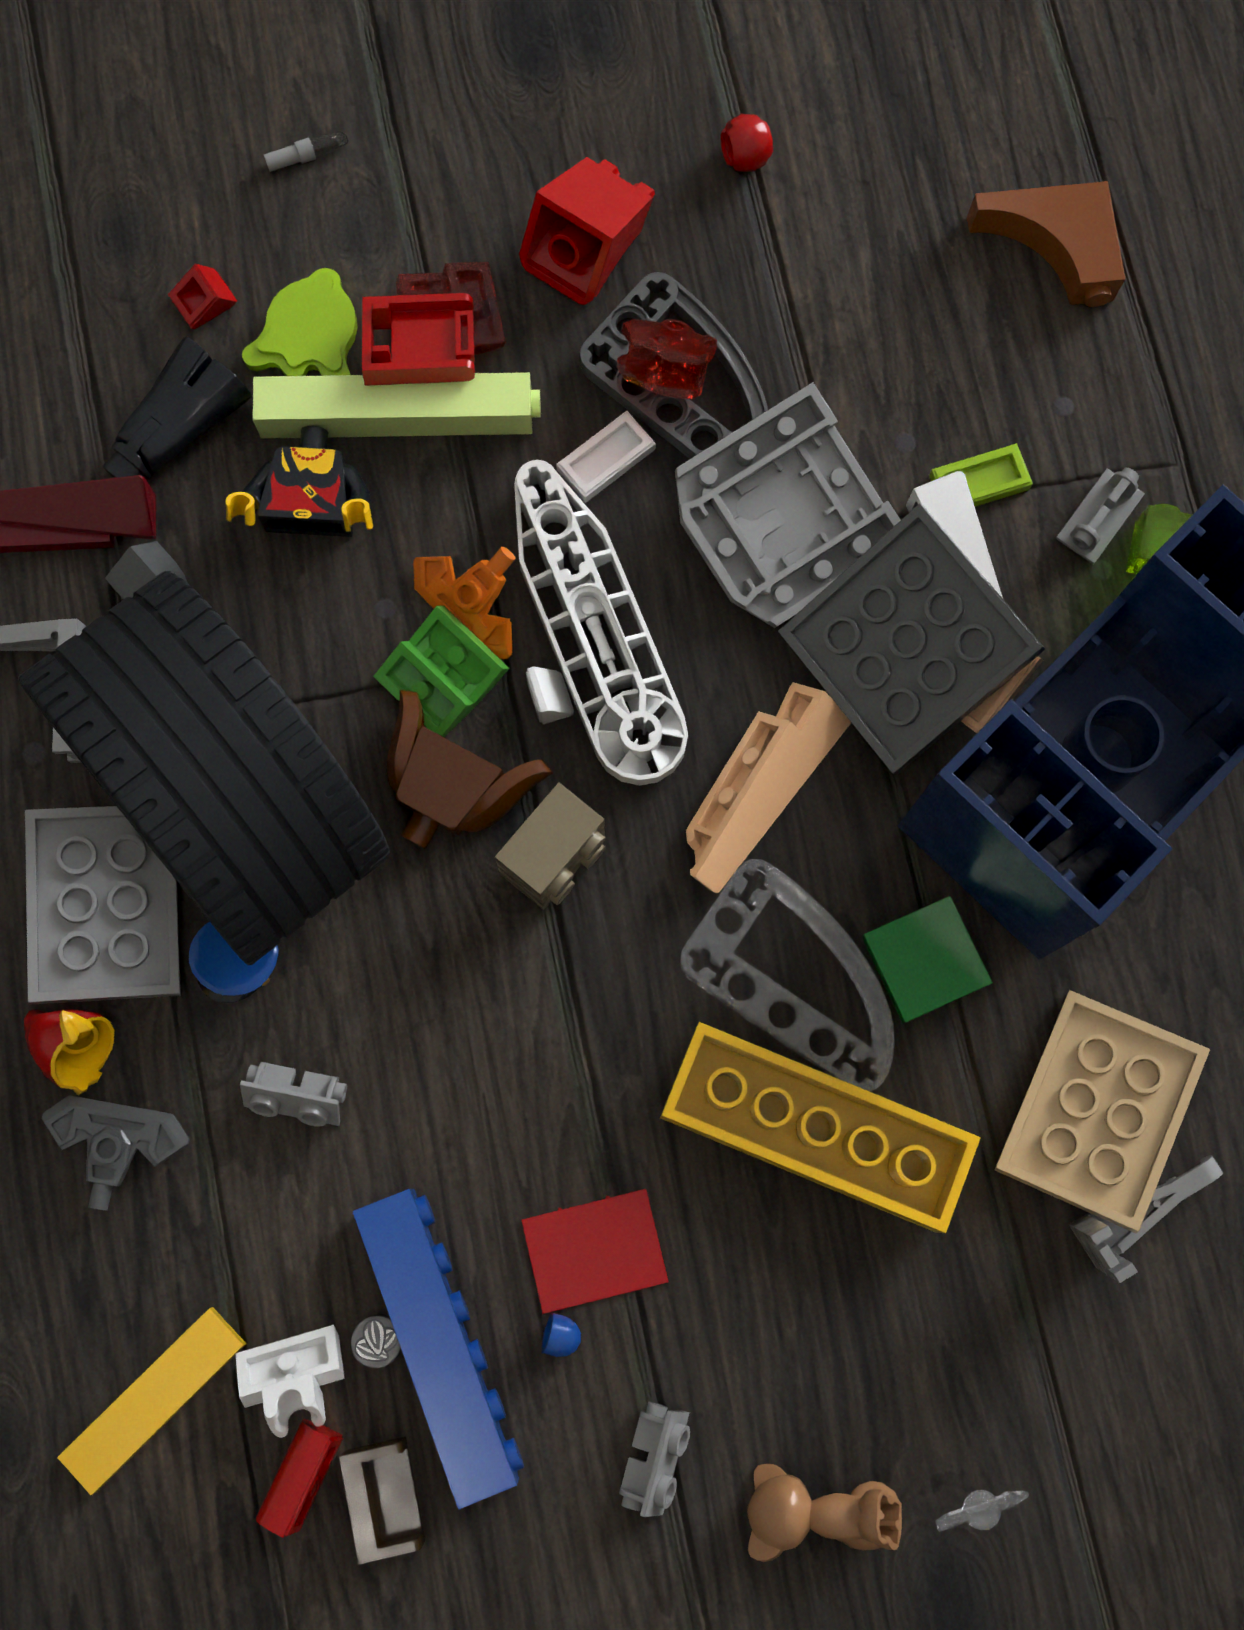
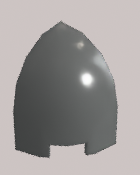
[105,541,187,599]

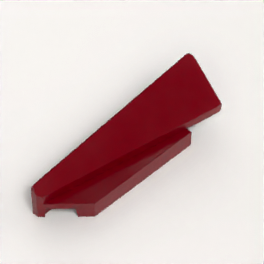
[0,475,156,553]

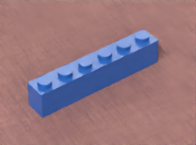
[352,1189,524,1510]

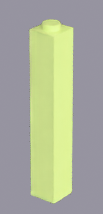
[253,372,541,438]

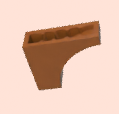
[967,181,1125,307]

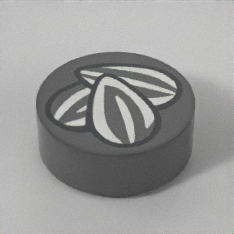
[351,1315,401,1368]

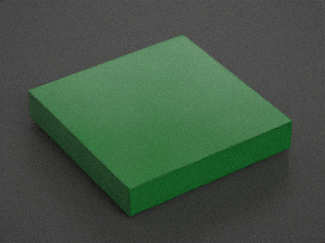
[861,896,992,1024]

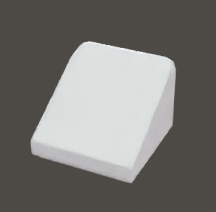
[526,667,574,724]

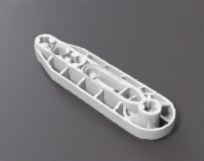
[514,460,688,786]

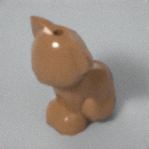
[747,1464,902,1562]

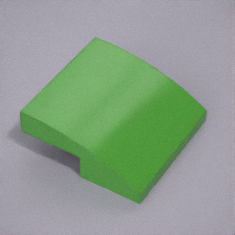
[373,606,509,737]

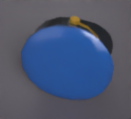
[189,922,279,1003]

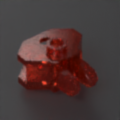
[616,319,718,400]

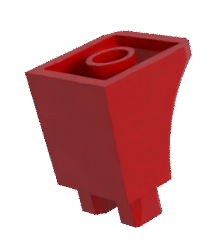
[519,157,655,305]

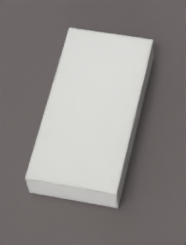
[556,411,656,503]

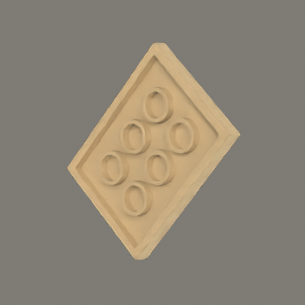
[994,990,1210,1233]

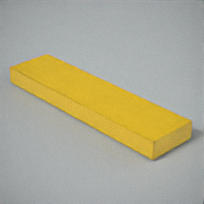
[57,1307,247,1495]

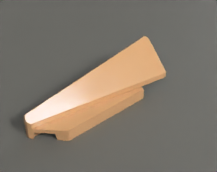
[686,682,851,893]

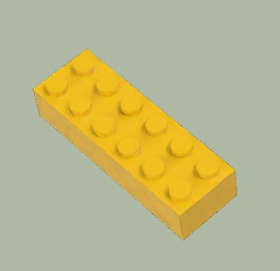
[660,1022,981,1233]

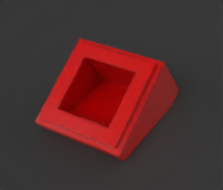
[168,263,237,329]

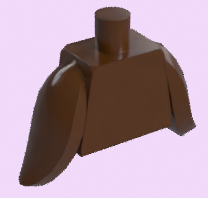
[386,690,554,849]

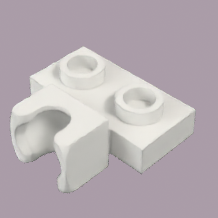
[235,1325,345,1438]

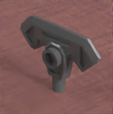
[42,1095,190,1211]

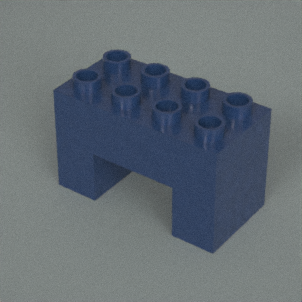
[897,484,1244,960]

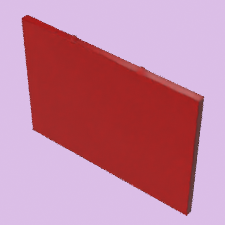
[522,1189,669,1314]

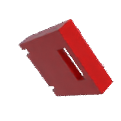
[362,293,475,386]

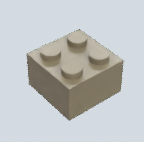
[495,782,606,910]

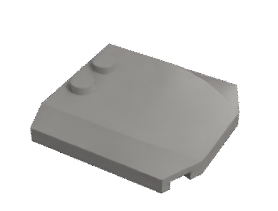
[675,382,901,628]

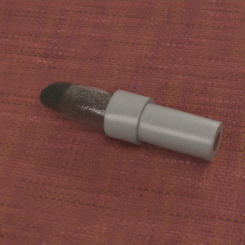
[264,131,348,172]

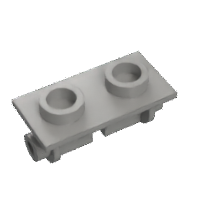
[1056,467,1145,565]
[240,1062,347,1126]
[619,1402,690,1517]

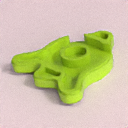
[242,268,358,376]

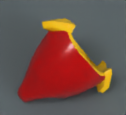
[24,1009,114,1095]

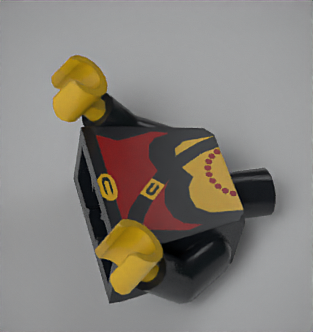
[225,426,373,537]

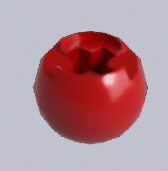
[720,114,773,172]

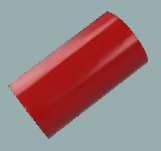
[255,1419,343,1538]

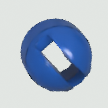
[541,1313,581,1357]

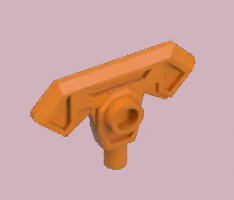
[413,547,516,659]

